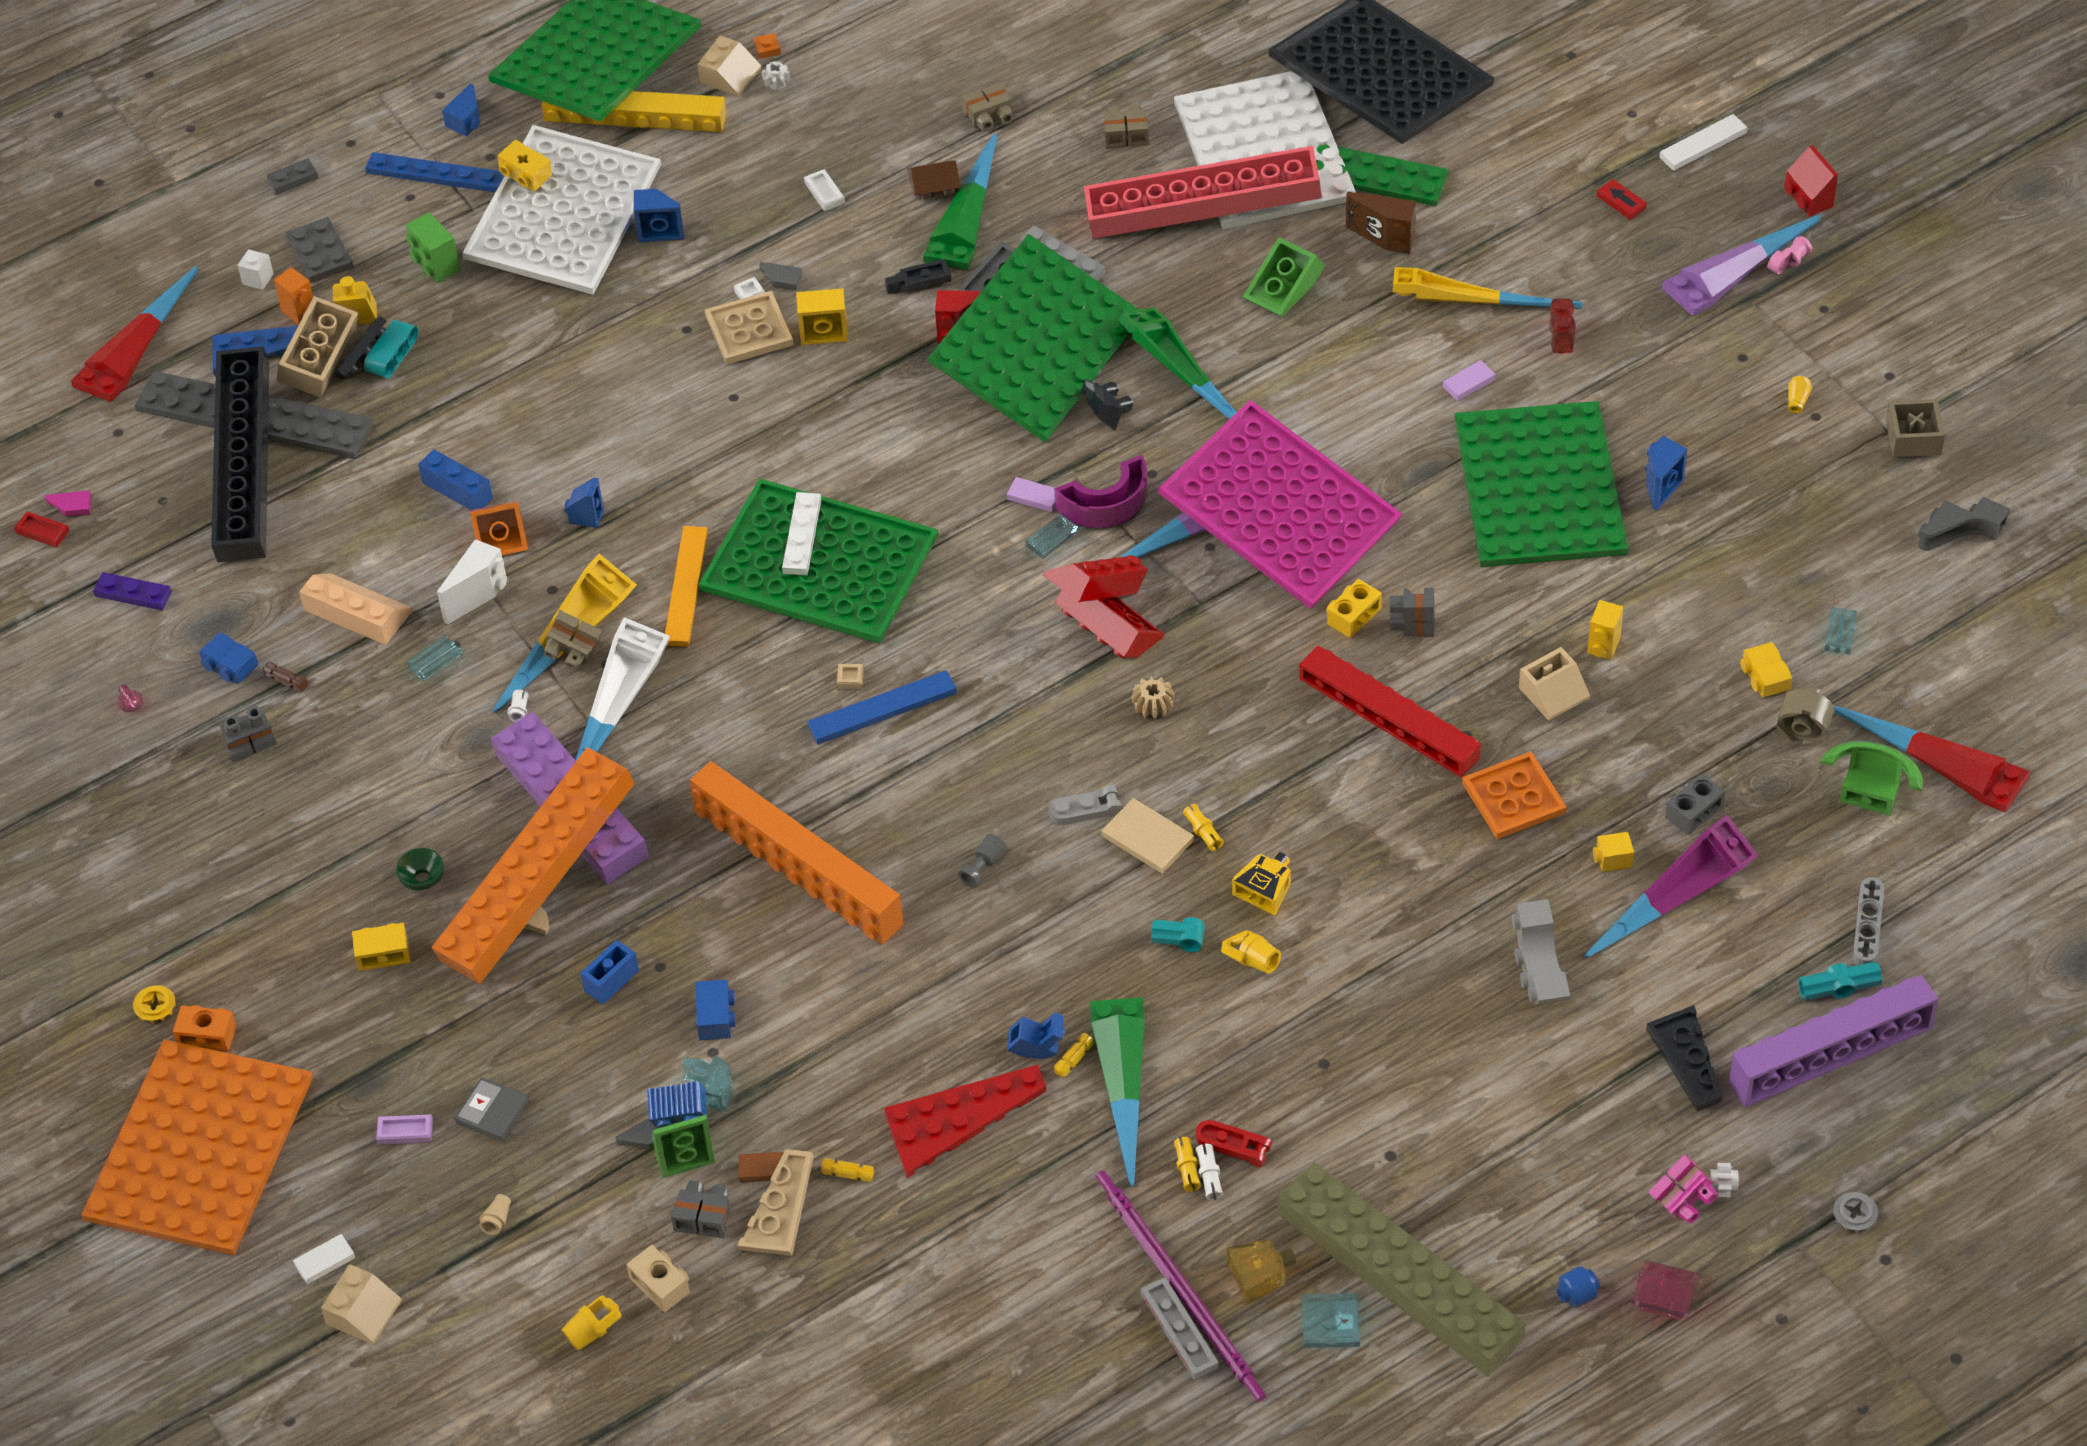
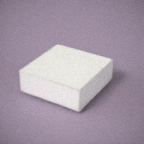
[734,277,765,299]

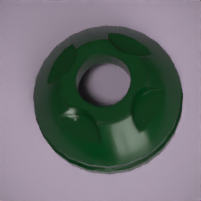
[396,848,444,891]

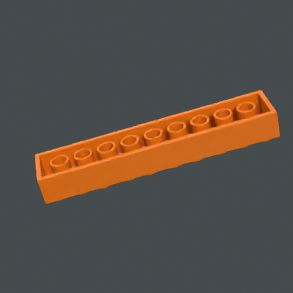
[431,747,635,984]
[690,761,904,945]

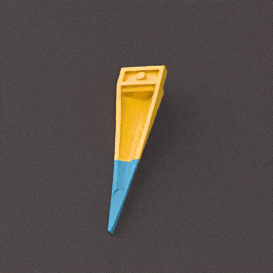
[1393,267,1583,308]
[493,554,637,712]

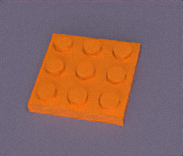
[1462,751,1567,840]

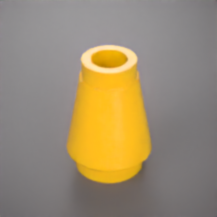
[1788,376,1812,413]

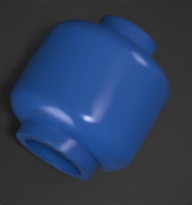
[1556,1266,1600,1308]

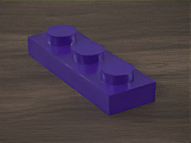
[93,572,172,611]

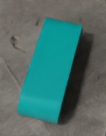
[364,319,419,379]

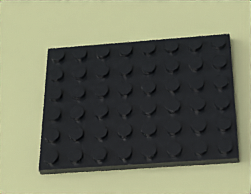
[1268,0,1494,144]

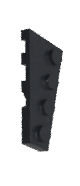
[1646,1005,1722,1111]

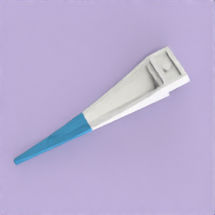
[576,617,670,761]

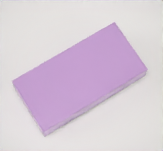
[1443,360,1496,401]
[1007,477,1055,512]
[376,1114,433,1144]

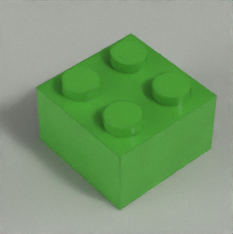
[406,212,461,283]

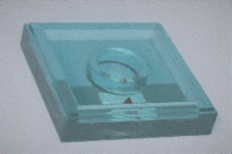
[1302,1293,1360,1348]

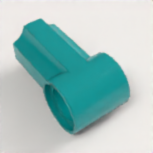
[1151,917,1205,952]

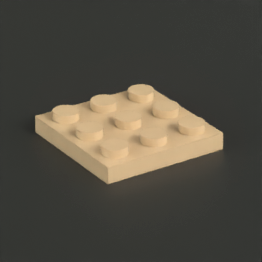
[705,291,794,365]

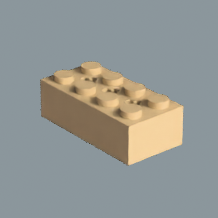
[277,296,358,398]

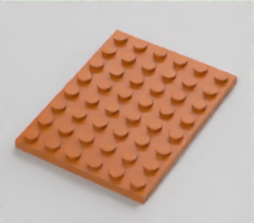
[81,1039,313,1255]

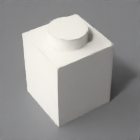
[238,249,274,290]

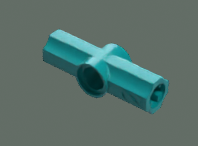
[1798,961,1883,1001]

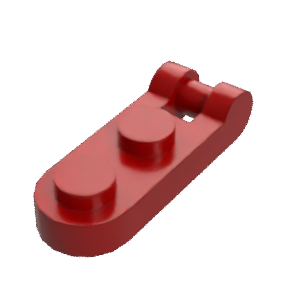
[1195,1120,1272,1167]

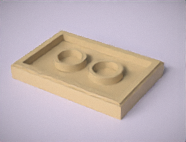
[1101,798,1194,874]

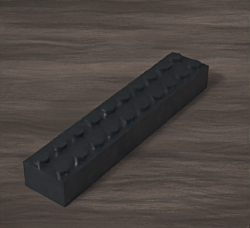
[211,346,269,563]

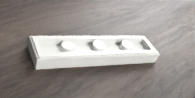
[1659,114,1747,171]

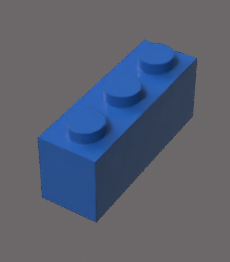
[418,449,493,510]

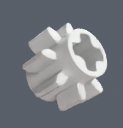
[762,62,790,90]
[1709,1163,1739,1197]

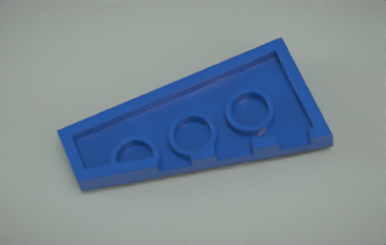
[212,325,299,376]

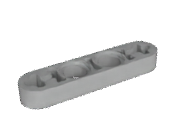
[1853,877,1884,965]

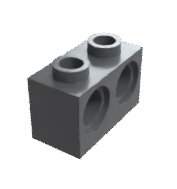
[1665,773,1725,835]

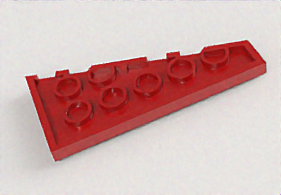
[884,1065,1046,1178]

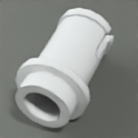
[507,689,529,722]

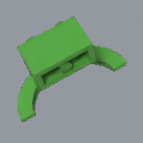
[1820,741,1923,815]

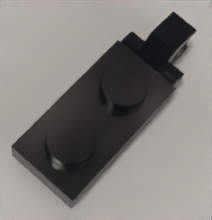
[885,259,951,294]

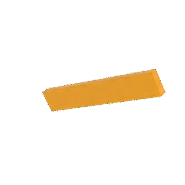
[665,526,708,647]

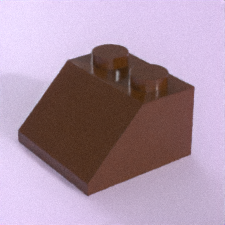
[907,160,961,199]

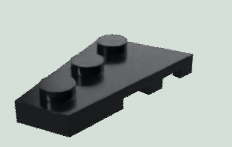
[334,315,387,380]

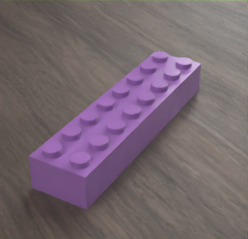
[491,711,650,885]
[1729,975,1939,1108]

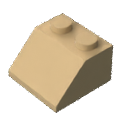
[698,35,761,97]
[321,1264,402,1345]

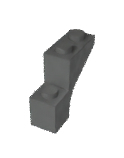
[1918,497,2010,551]

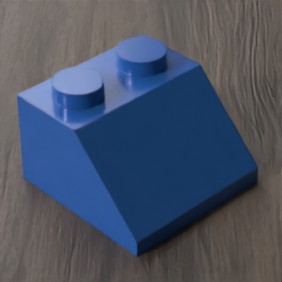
[633,189,685,242]
[1645,436,1688,511]

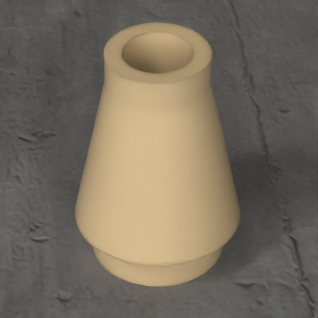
[479,1194,511,1235]

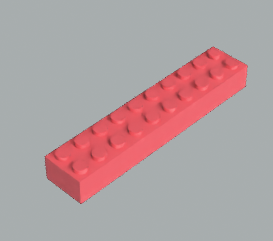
[1084,146,1322,239]

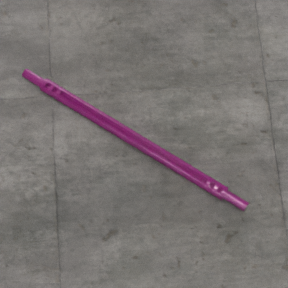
[1096,1170,1266,1402]

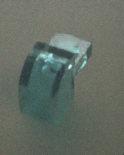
[682,1056,734,1112]

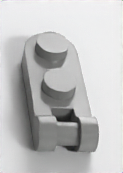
[1049,785,1122,825]

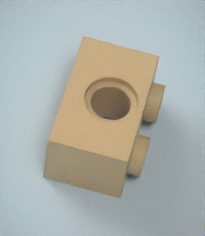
[627,1245,690,1313]

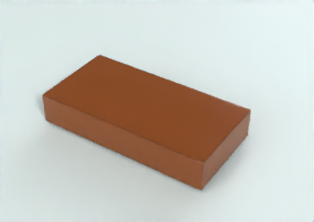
[739,1152,784,1182]

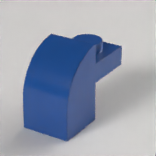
[1007,1012,1065,1059]

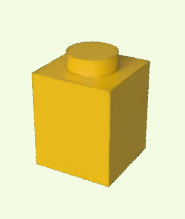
[1593,832,1634,872]

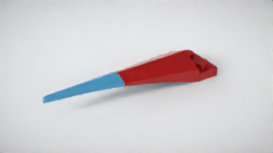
[71,266,198,402]
[1834,705,2030,813]

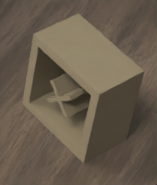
[1886,399,1945,457]

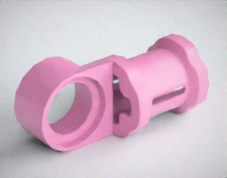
[1767,236,1812,275]

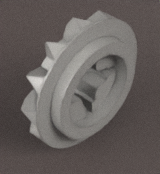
[1833,1192,1878,1233]

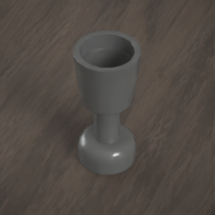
[958,834,1007,887]

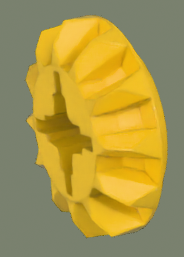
[133,985,176,1024]

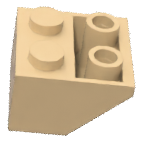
[1519,647,1590,721]

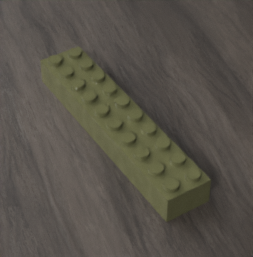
[1278,1162,1526,1376]

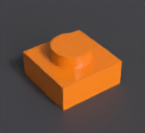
[753,33,781,59]

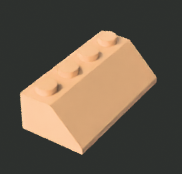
[299,573,413,645]

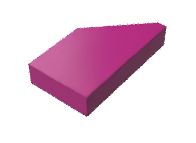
[45,491,91,517]

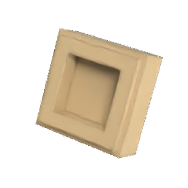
[837,664,864,689]

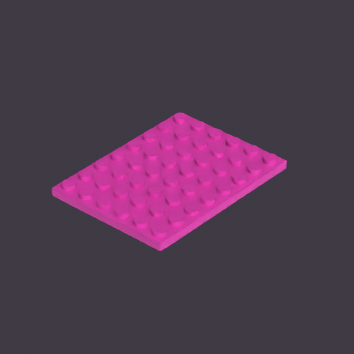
[1158,400,1402,609]

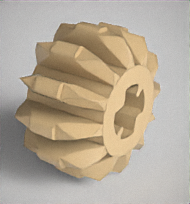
[1132,676,1175,719]

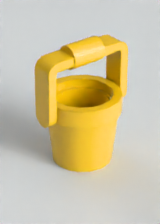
[1221,931,1281,974]
[561,1296,622,1351]

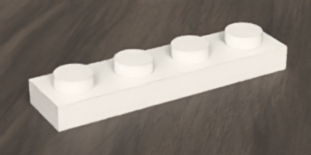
[782,492,821,575]

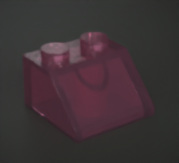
[1632,1260,1700,1320]

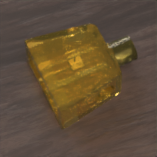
[1227,1239,1296,1304]

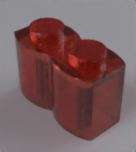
[1549,298,1576,353]

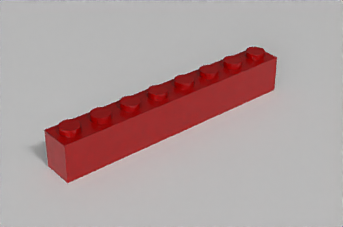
[1299,645,1481,778]

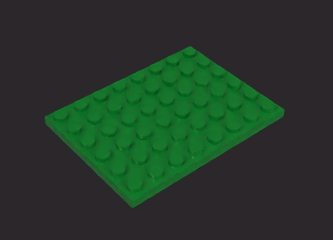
[488,0,701,122]
[928,233,1139,443]
[1454,401,1628,567]
[699,478,938,644]

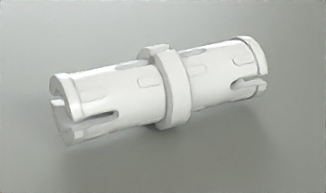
[1196,1144,1223,1200]

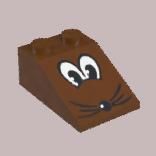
[1346,191,1416,254]

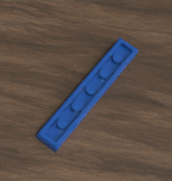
[807,670,957,745]

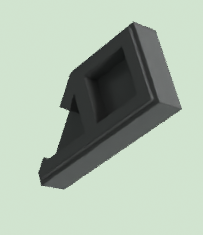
[759,262,803,290]
[615,1118,658,1149]

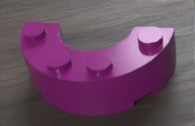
[1054,455,1148,528]

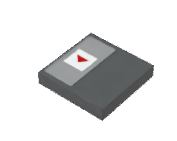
[455,1077,529,1142]

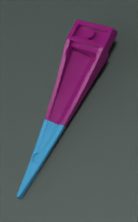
[1584,814,1759,958]

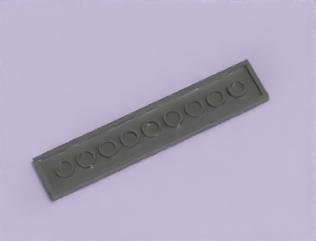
[135,371,373,459]

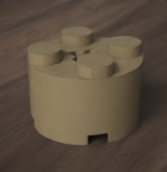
[1777,686,1835,745]

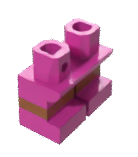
[1648,1155,1718,1224]

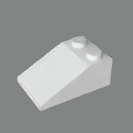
[437,540,507,624]

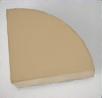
[524,906,549,935]

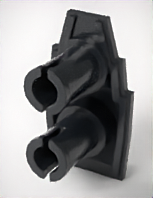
[1081,379,1133,430]

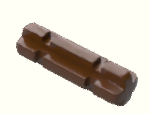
[263,662,308,692]

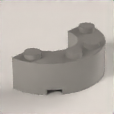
[1512,899,1570,1005]

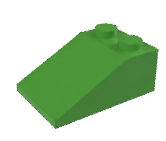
[1243,237,1325,317]
[652,1115,715,1178]

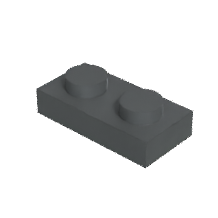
[266,158,318,195]

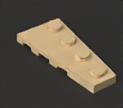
[737,1149,814,1256]

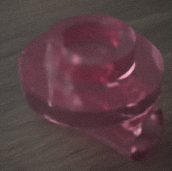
[118,684,143,712]

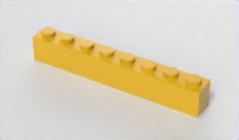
[541,91,726,132]

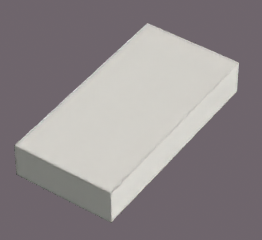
[804,169,845,212]
[293,1234,355,1285]

